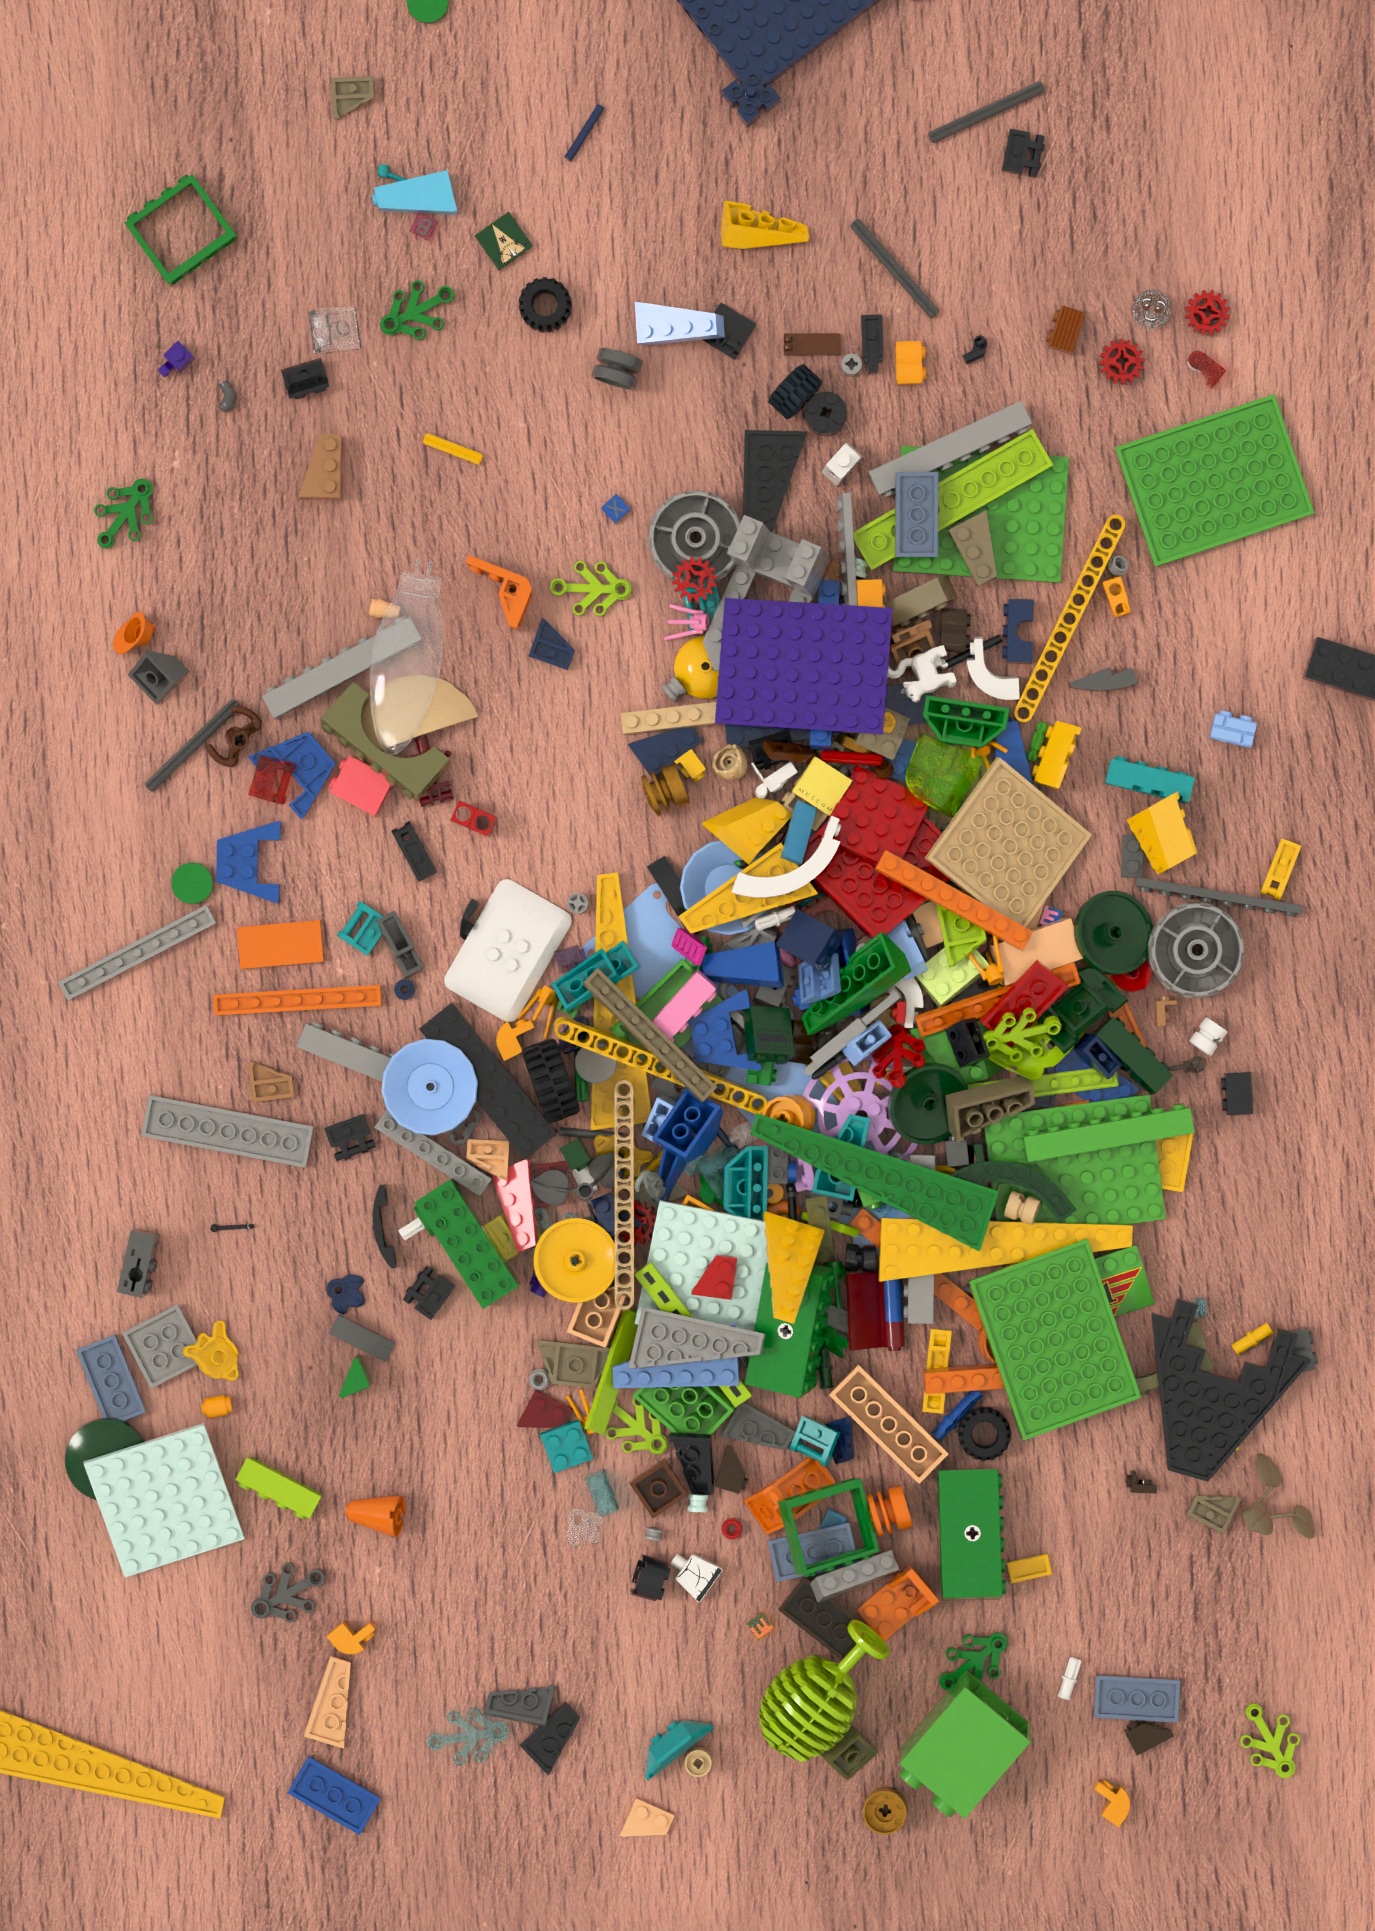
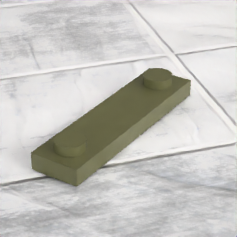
[805,1196,835,1264]

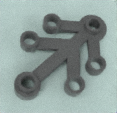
[251,1562,325,1623]

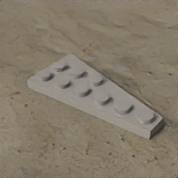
[628,1307,766,1369]

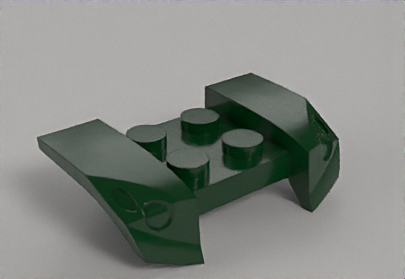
[1037,966,1129,1054]

